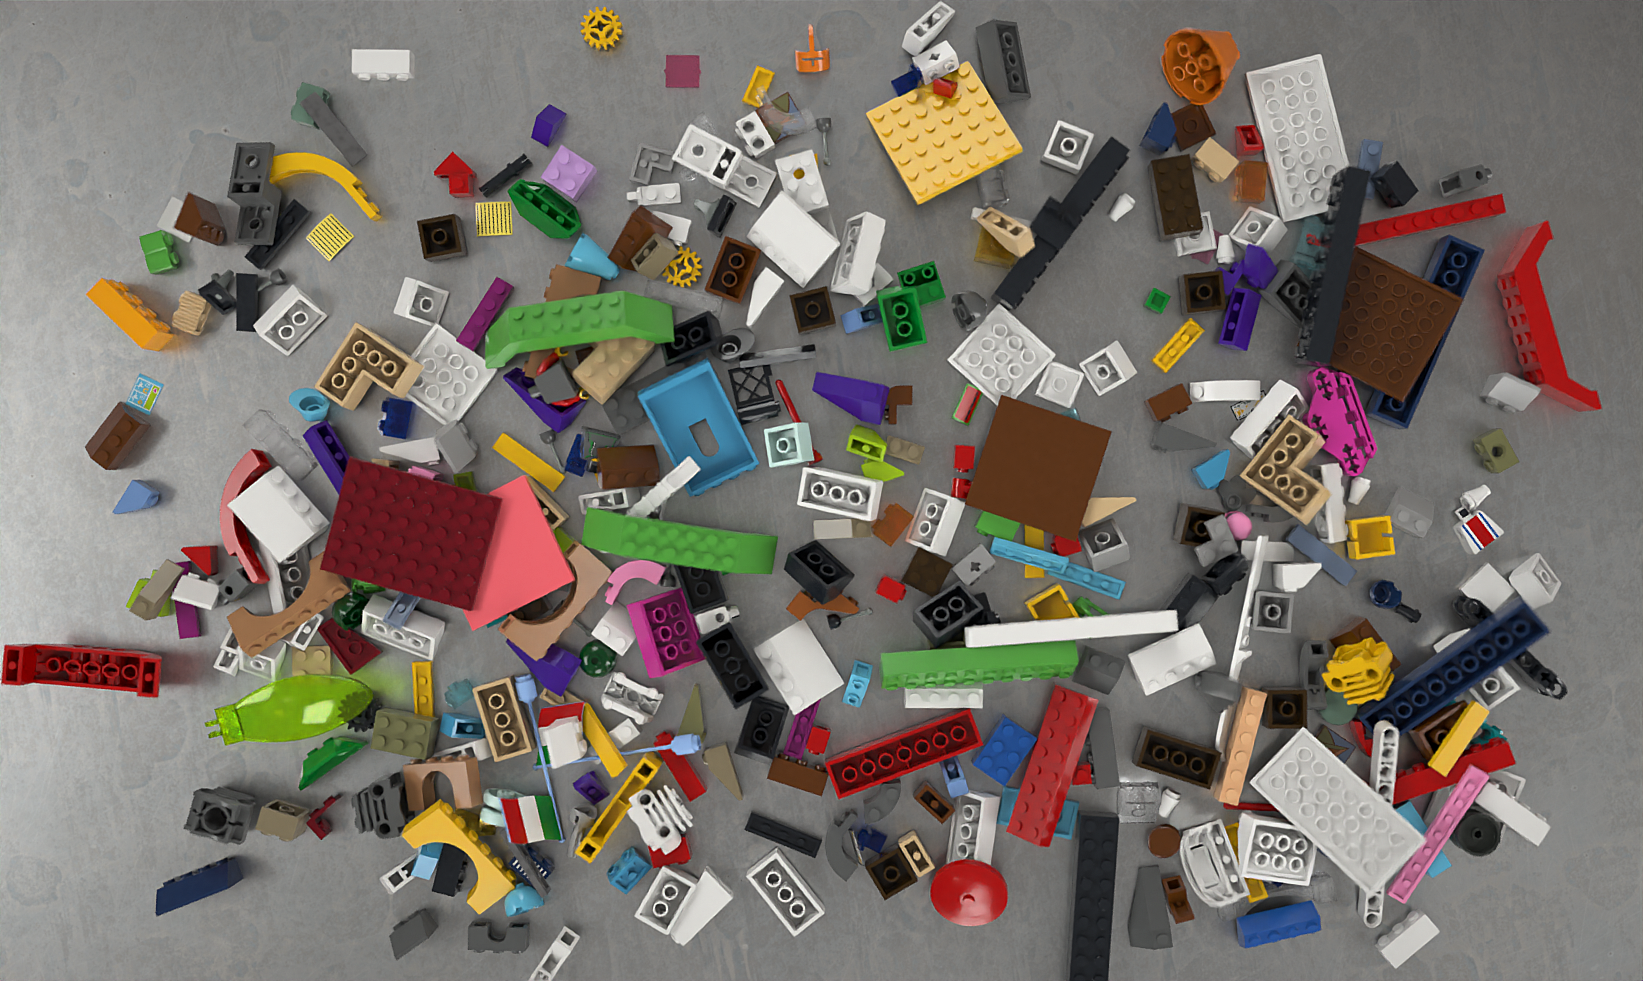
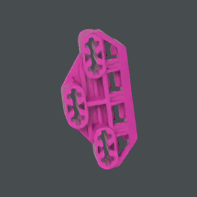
[1302,366,1377,476]

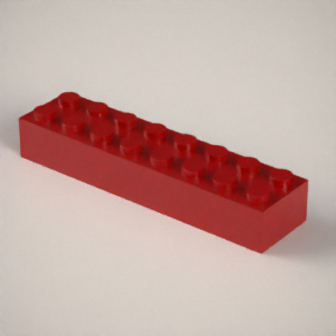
[1006,685,1099,847]
[825,708,983,800]

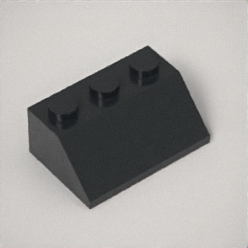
[660,310,723,367]
[784,540,855,605]
[1159,573,1219,634]

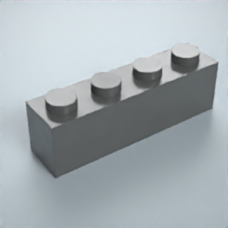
[1085,707,1120,789]

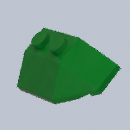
[508,179,581,238]
[298,736,369,791]

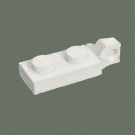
[627,183,682,207]

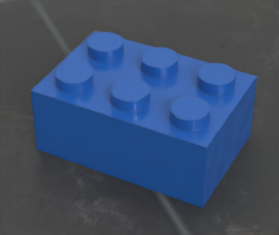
[971,714,1037,787]

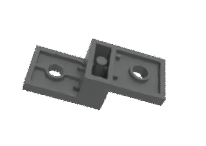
[227,142,282,245]

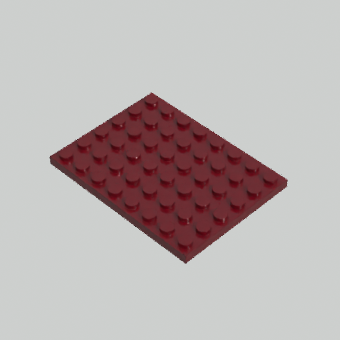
[320,456,503,611]

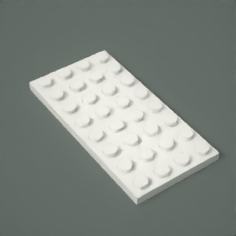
[1244,54,1349,223]
[1249,727,1427,897]

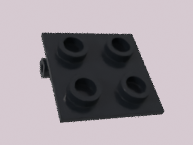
[1029,196,1082,251]

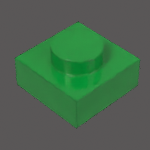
[1144,288,1171,314]

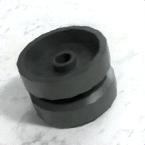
[1449,808,1501,857]

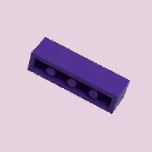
[302,420,349,495]

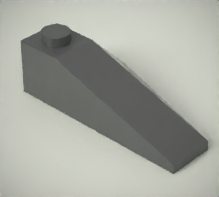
[1128,865,1173,950]

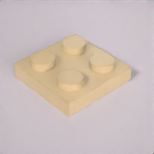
[292,645,333,685]

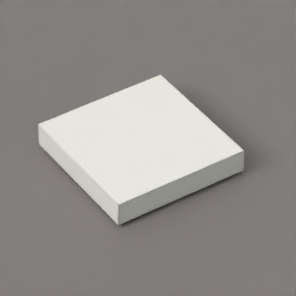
[1174,211,1217,257]
[1035,360,1085,409]
[1459,563,1515,612]

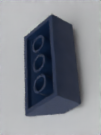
[155,857,244,916]

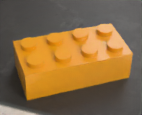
[86,278,174,352]

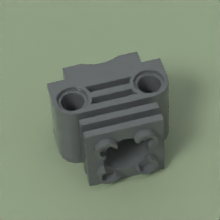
[351,772,415,839]
[183,786,256,845]

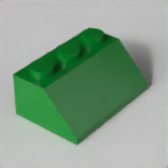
[876,286,927,351]

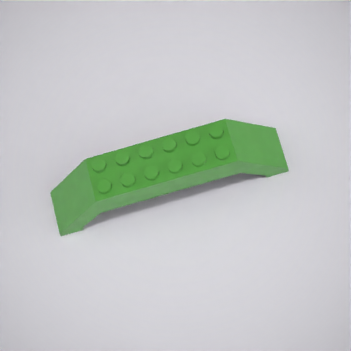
[485,291,675,369]
[581,507,778,574]

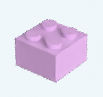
[541,145,597,203]

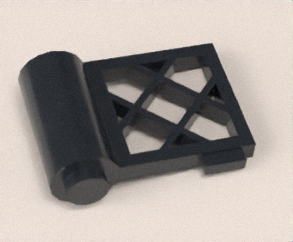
[728,364,781,425]

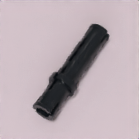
[479,153,532,198]

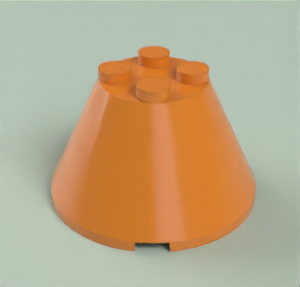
[1162,28,1240,105]

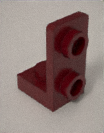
[306,794,342,840]

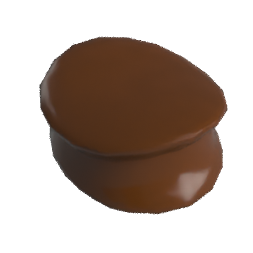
[1148,824,1181,858]

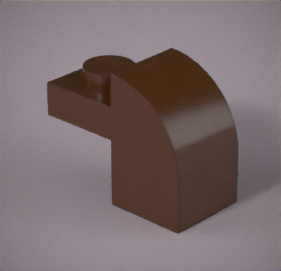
[885,385,912,425]
[1161,875,1195,924]

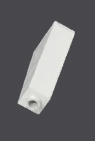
[670,866,734,946]

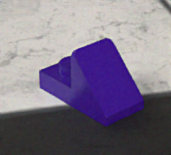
[1215,259,1245,297]
[572,771,610,805]

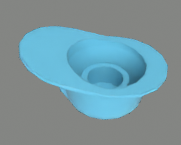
[289,388,330,422]

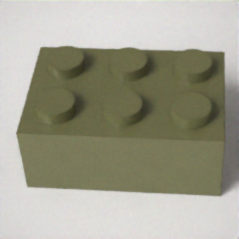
[370,707,440,760]

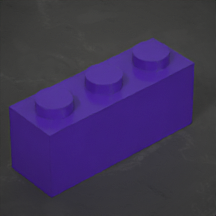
[1218,288,1262,351]

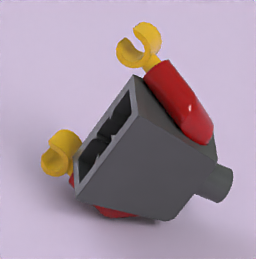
[528,346,589,407]

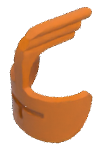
[795,24,830,72]

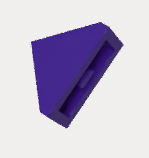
[531,104,566,147]

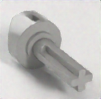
[566,803,597,858]

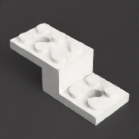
[672,124,778,208]
[775,149,840,248]

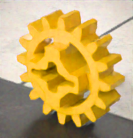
[580,7,623,50]
[662,246,703,289]

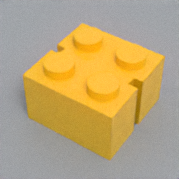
[1345,515,1395,559]
[1024,583,1079,621]

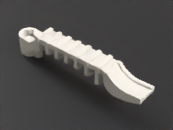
[598,456,701,553]

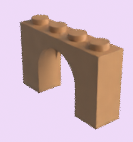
[403,754,483,811]

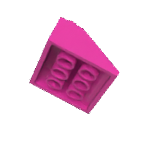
[626,587,705,679]

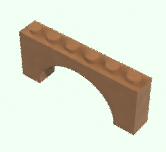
[523,264,602,379]
[498,540,613,662]
[227,551,351,658]

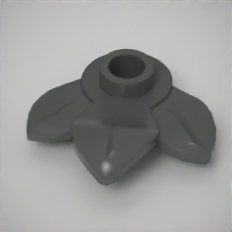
[1218,474,1257,511]

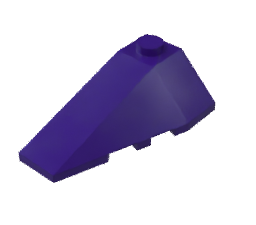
[503,367,587,433]
[812,372,889,425]
[505,638,582,697]

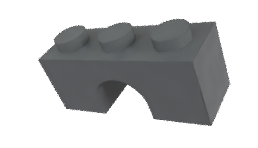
[468,922,529,954]

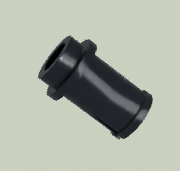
[1394,602,1422,623]

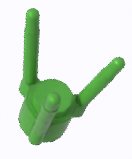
[1072,596,1110,639]

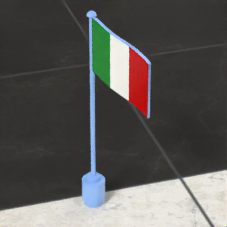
[499,674,566,844]
[533,701,701,771]

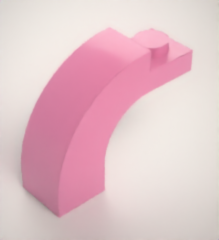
[605,559,667,605]

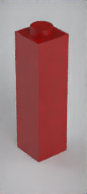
[653,730,708,802]

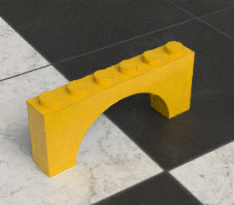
[575,752,664,864]
[402,799,516,915]

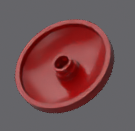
[930,859,1008,926]

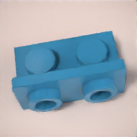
[606,846,652,894]

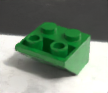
[897,261,946,308]

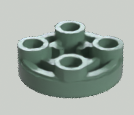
[1318,688,1358,725]

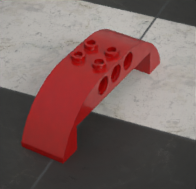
[1,644,162,698]

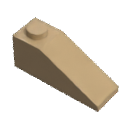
[977,206,1035,258]
[1081,497,1136,527]

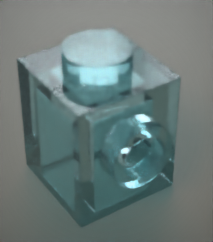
[444,679,474,710]

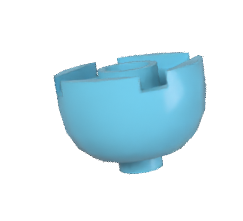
[504,883,545,917]

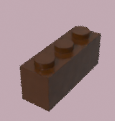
[767,752,829,796]

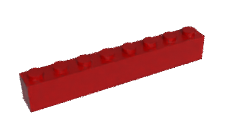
[1355,194,1506,247]
[1363,737,1516,805]

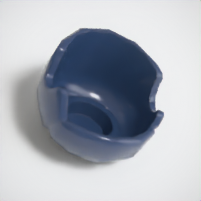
[1369,580,1402,609]

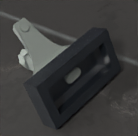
[693,195,737,237]
[198,270,236,315]

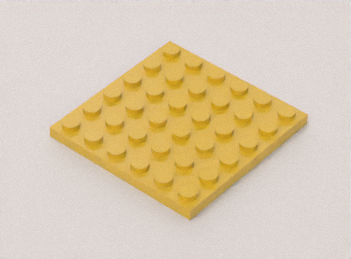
[866,61,1022,205]

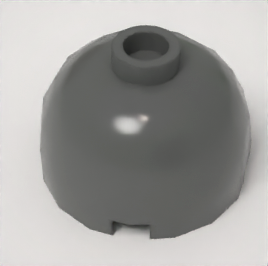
[951,290,988,331]

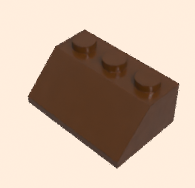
[173,192,225,246]
[607,205,673,272]
[704,236,762,304]
[85,402,151,470]
[596,444,660,490]
[1328,617,1402,674]

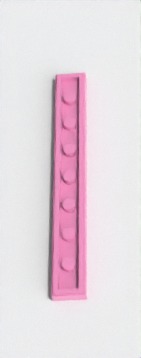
[1386,764,1490,904]

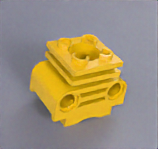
[1321,637,1395,705]

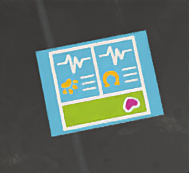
[126,373,164,415]

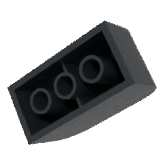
[696,622,769,710]

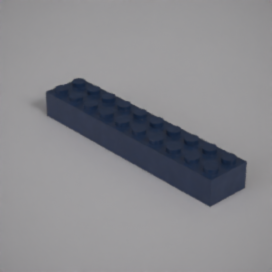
[1365,235,1485,429]
[1357,595,1551,737]

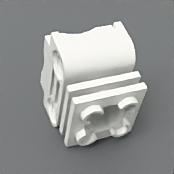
[627,785,693,855]

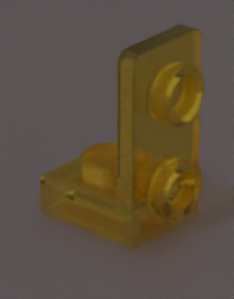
[455,808,497,837]

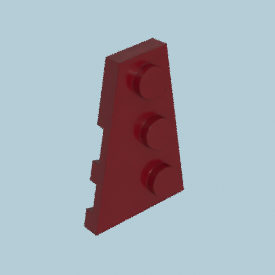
[317,617,383,675]

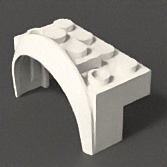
[1180,819,1250,907]

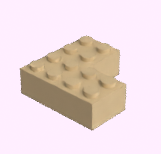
[572,294,655,405]
[314,322,424,411]
[1240,415,1332,525]

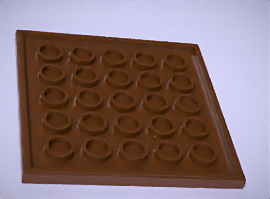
[1296,246,1464,402]
[965,395,1112,542]

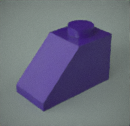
[1243,244,1279,289]

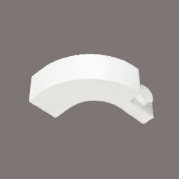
[1190,380,1261,402]
[528,926,580,981]

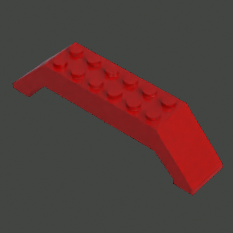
[1497,220,1602,412]

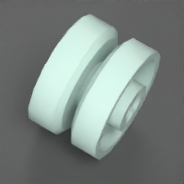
[479,788,525,827]

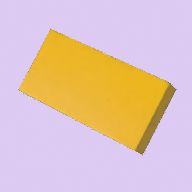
[742,65,775,108]

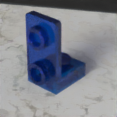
[891,63,923,97]
[563,433,587,477]
[857,825,888,853]

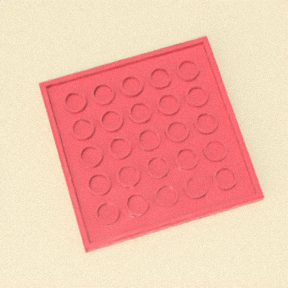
[463,475,575,631]

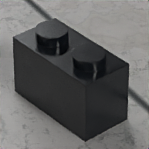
[1370,161,1419,208]

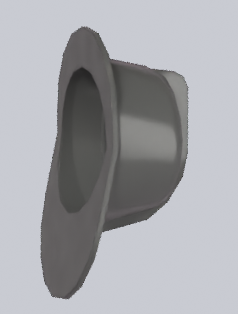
[710,328,755,363]

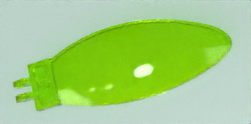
[204,674,373,746]

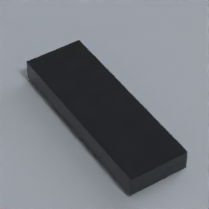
[236,273,258,332]

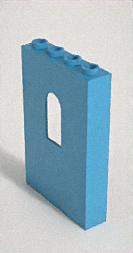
[638,358,759,497]

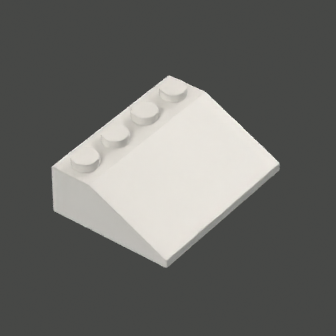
[746,191,840,288]
[228,466,330,564]
[753,618,845,715]
[1238,813,1317,886]

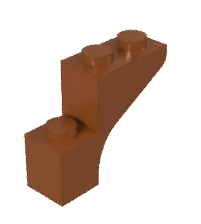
[786,590,860,621]

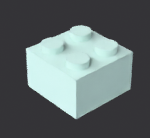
[764,423,814,468]

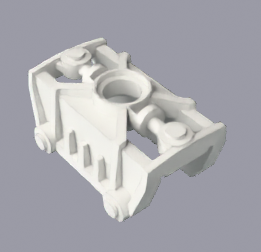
[601,671,664,725]

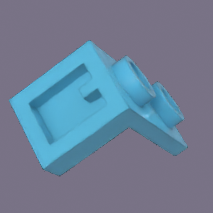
[842,660,873,707]

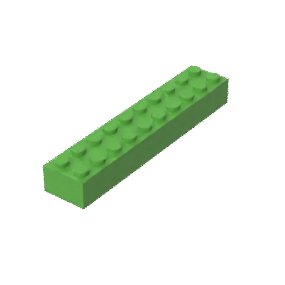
[879,640,1079,691]

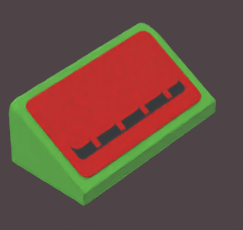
[951,383,983,426]

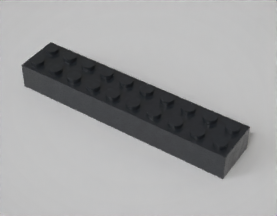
[991,136,1130,311]
[1294,166,1371,367]
[1065,810,1119,981]

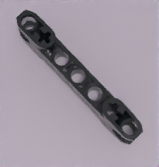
[1452,596,1568,700]

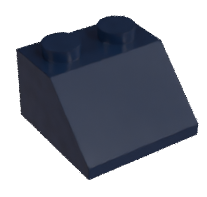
[1139,102,1176,156]

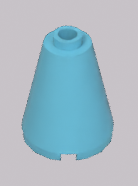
[564,232,620,281]

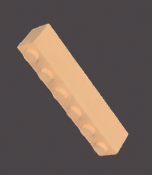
[1213,686,1267,806]

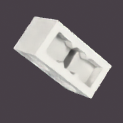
[735,111,775,160]

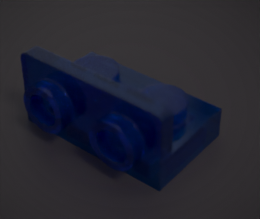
[377,397,413,440]

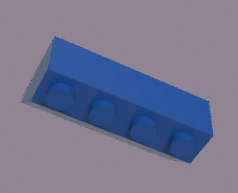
[1236,900,1321,948]

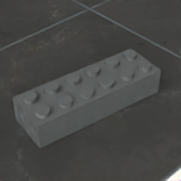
[602,351,722,435]

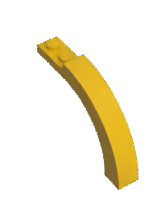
[269,152,382,222]

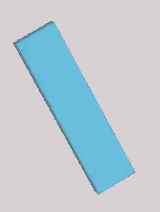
[989,537,1069,574]
[1047,562,1126,600]

